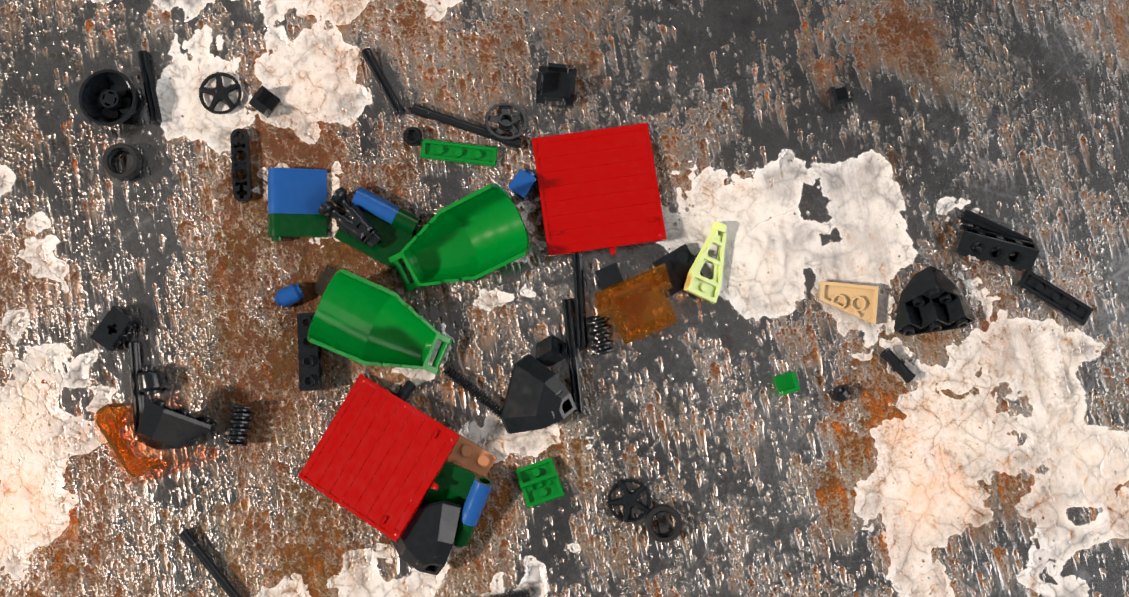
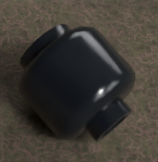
[137,366,165,395]

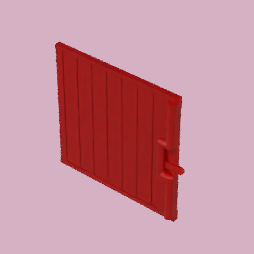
[532,122,667,256]
[298,374,460,542]

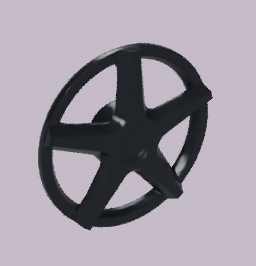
[199,72,242,114]
[485,103,527,141]
[608,478,651,522]

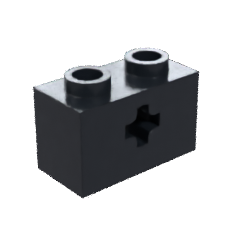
[90,306,138,351]

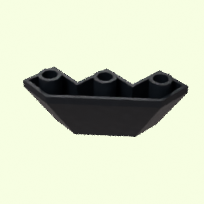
[894,266,975,336]
[500,354,577,434]
[137,398,217,450]
[390,500,461,575]

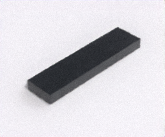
[1016,270,1094,326]

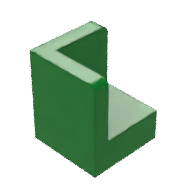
[772,371,801,396]

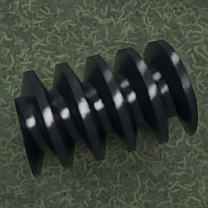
[586,315,615,356]
[223,404,254,446]

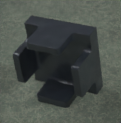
[536,63,577,108]

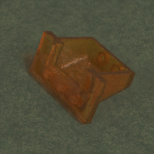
[595,263,678,344]

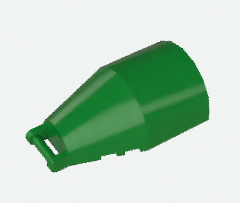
[388,183,530,292]
[307,268,453,375]

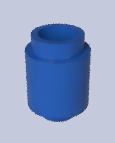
[274,283,304,308]

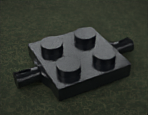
[648,244,704,296]

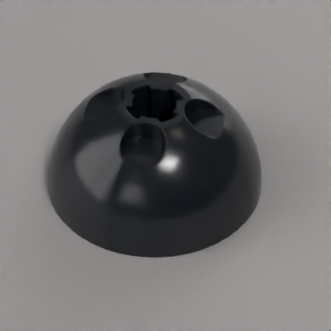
[79,69,137,126]

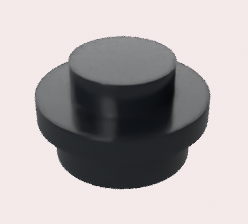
[403,127,423,146]
[832,385,850,403]

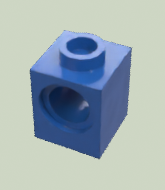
[508,168,537,201]

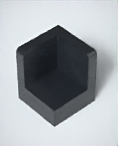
[249,85,281,118]
[826,86,853,110]
[595,263,623,290]
[535,335,566,367]

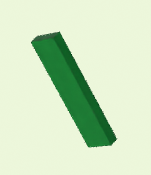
[420,139,498,167]

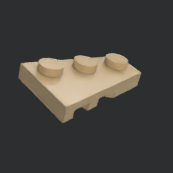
[818,281,879,325]

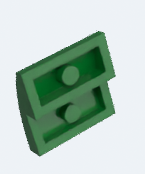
[515,457,565,509]

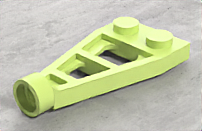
[683,222,727,303]

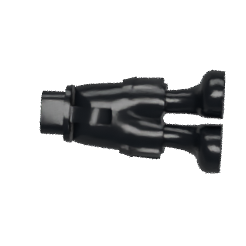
[318,187,382,249]

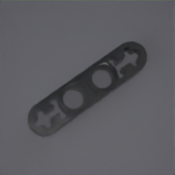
[230,128,252,203]

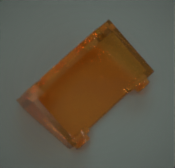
[93,403,165,485]

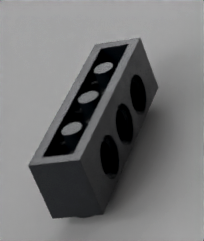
[953,224,1040,271]
[297,313,323,391]

